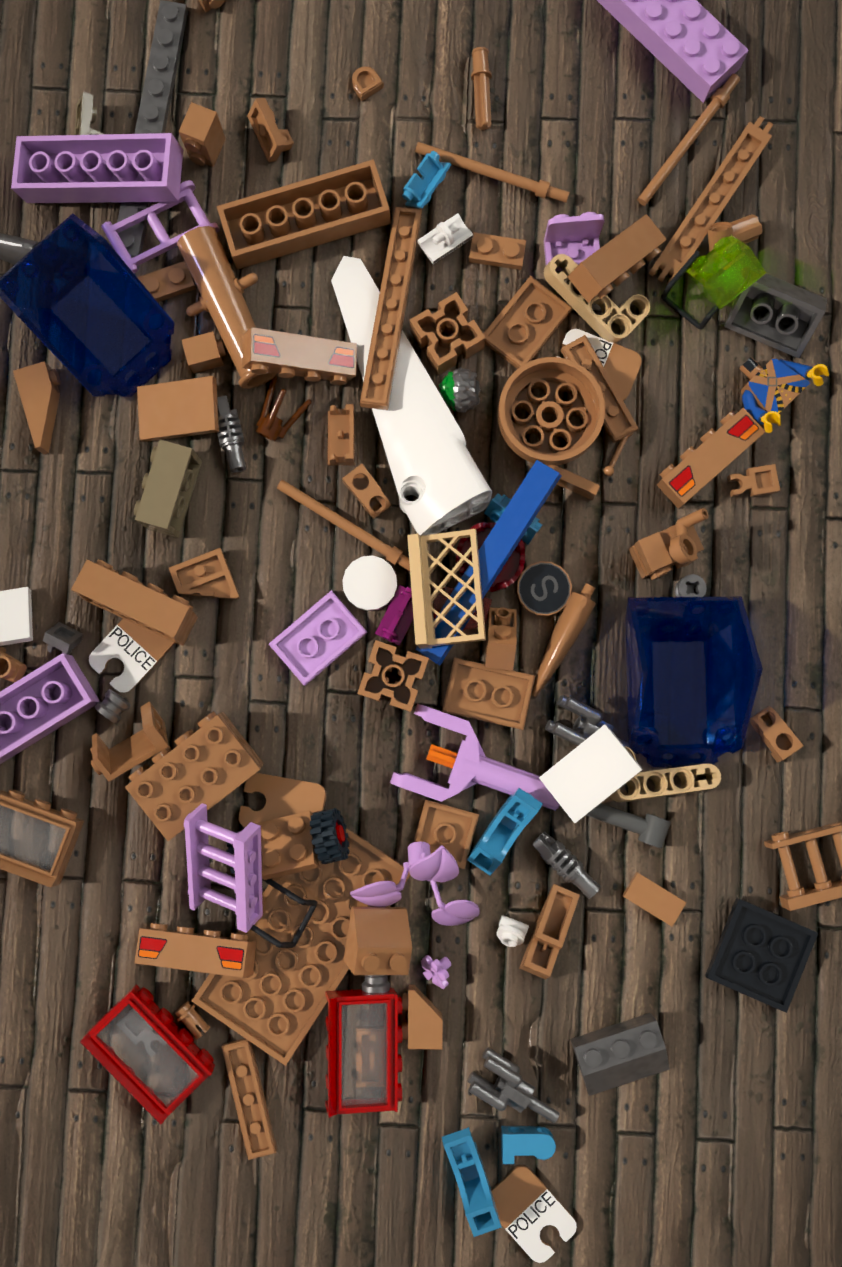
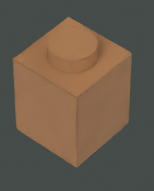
[182,331,227,374]

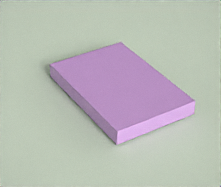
[269,590,368,686]

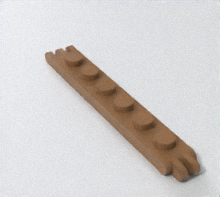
[649,116,774,285]

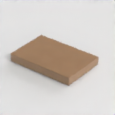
[483,275,573,369]
[137,376,219,442]
[442,658,535,730]

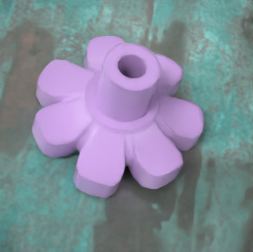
[421,955,451,989]

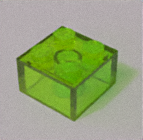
[686,235,767,310]

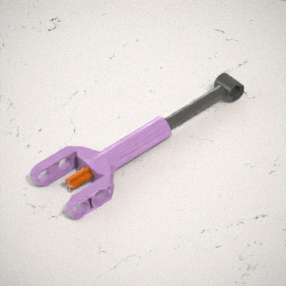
[390,703,671,849]

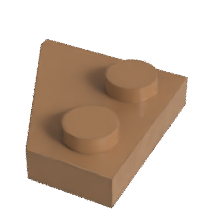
[169,548,240,600]

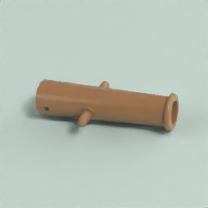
[177,226,277,389]

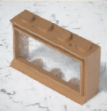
[0,789,84,888]

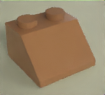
[344,907,412,975]

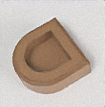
[352,67,384,101]

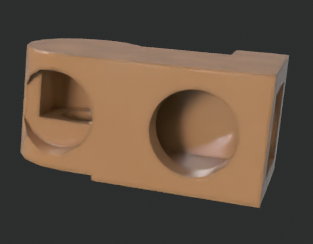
[342,464,391,519]
[750,706,803,763]

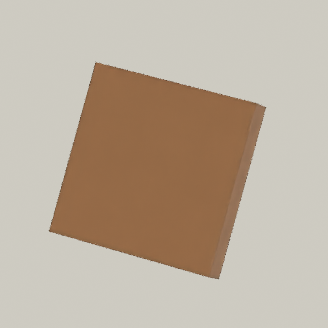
[414,799,479,869]

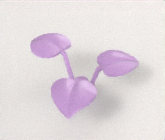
[350,842,480,926]

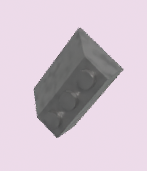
[724,267,827,358]
[570,1013,670,1096]

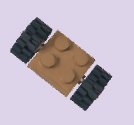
[226,808,350,880]

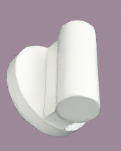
[497,915,529,947]

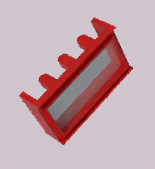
[80,984,215,1125]
[325,988,403,1118]

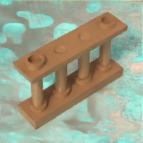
[764,821,842,911]

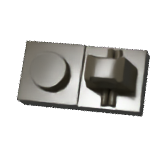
[74,92,104,135]

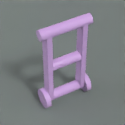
[101,180,220,275]

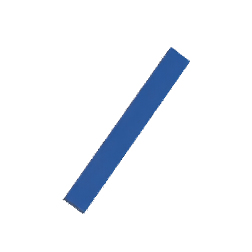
[416,460,562,665]

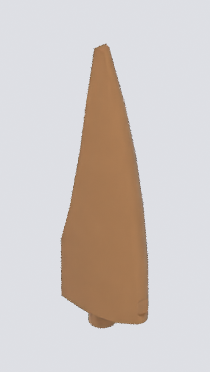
[531,583,596,697]

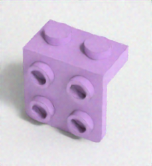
[543,212,604,271]

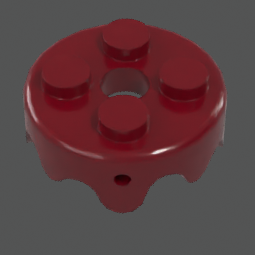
[456,522,525,592]

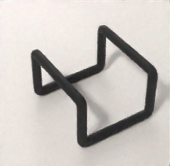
[661,251,739,330]
[251,878,317,948]

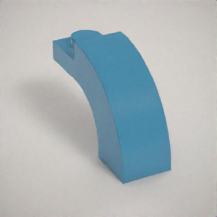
[467,788,542,875]
[442,1127,502,1237]

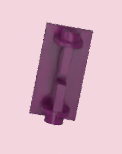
[375,585,414,646]

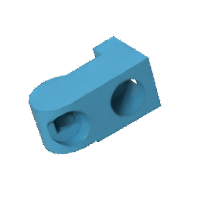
[501,1126,556,1164]

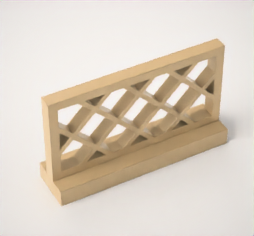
[407,529,486,649]

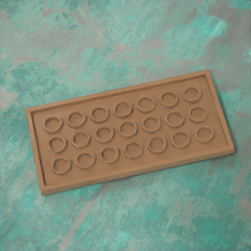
[192,828,410,1066]

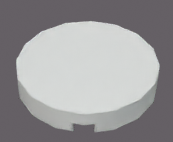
[343,556,397,611]

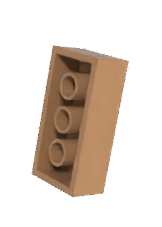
[71,559,198,646]

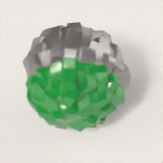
[439,367,480,412]

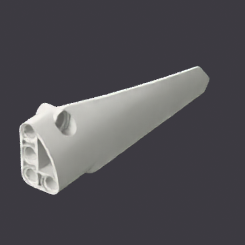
[331,256,492,536]

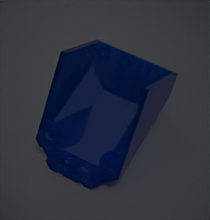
[0,213,175,397]
[625,596,763,767]

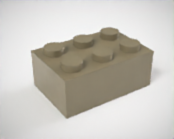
[134,439,202,538]

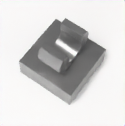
[43,622,83,655]

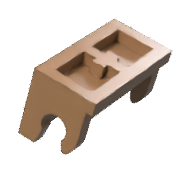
[328,404,355,466]

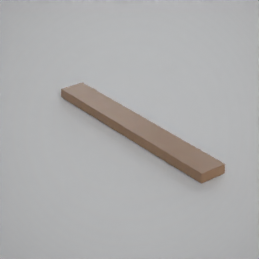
[360,207,422,410]

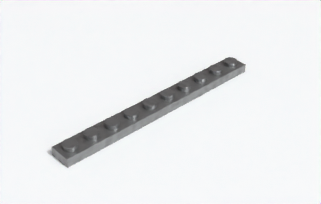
[111,0,188,258]

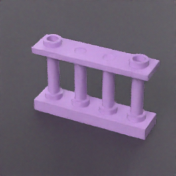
[184,803,263,933]

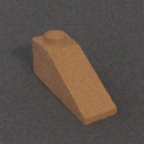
[13,361,61,455]

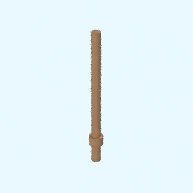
[637,74,740,206]
[415,142,570,203]
[277,480,410,571]

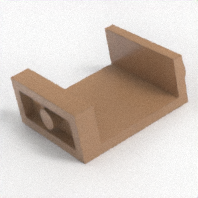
[90,702,169,782]

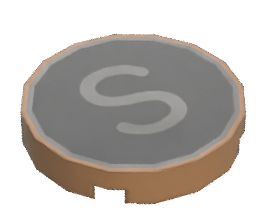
[516,561,572,617]

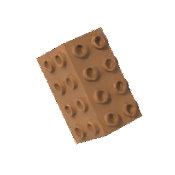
[125,711,264,841]

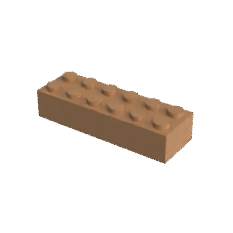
[217,159,391,270]

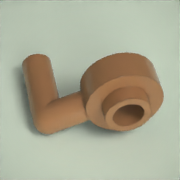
[669,508,709,565]

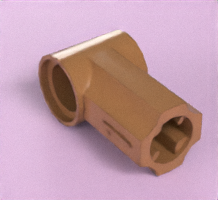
[708,214,762,258]

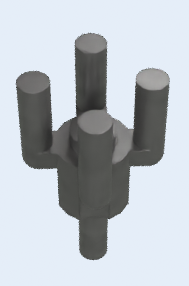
[545,695,638,755]
[467,1047,560,1123]

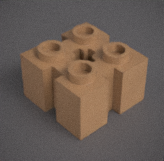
[410,292,485,375]
[629,524,704,580]
[357,640,429,712]

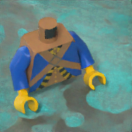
[739,357,829,433]

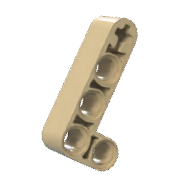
[544,254,650,343]
[610,746,721,802]

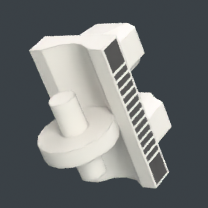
[418,213,473,264]

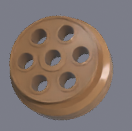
[498,357,605,466]

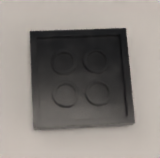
[705,897,818,1013]

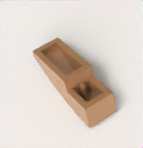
[519,884,580,979]

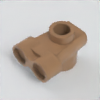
[0,646,27,683]

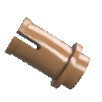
[175,1001,210,1040]

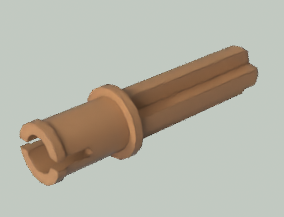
[471,47,492,131]

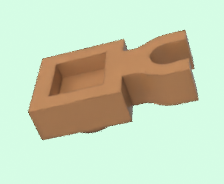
[727,464,780,497]

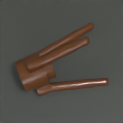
[256,375,312,442]

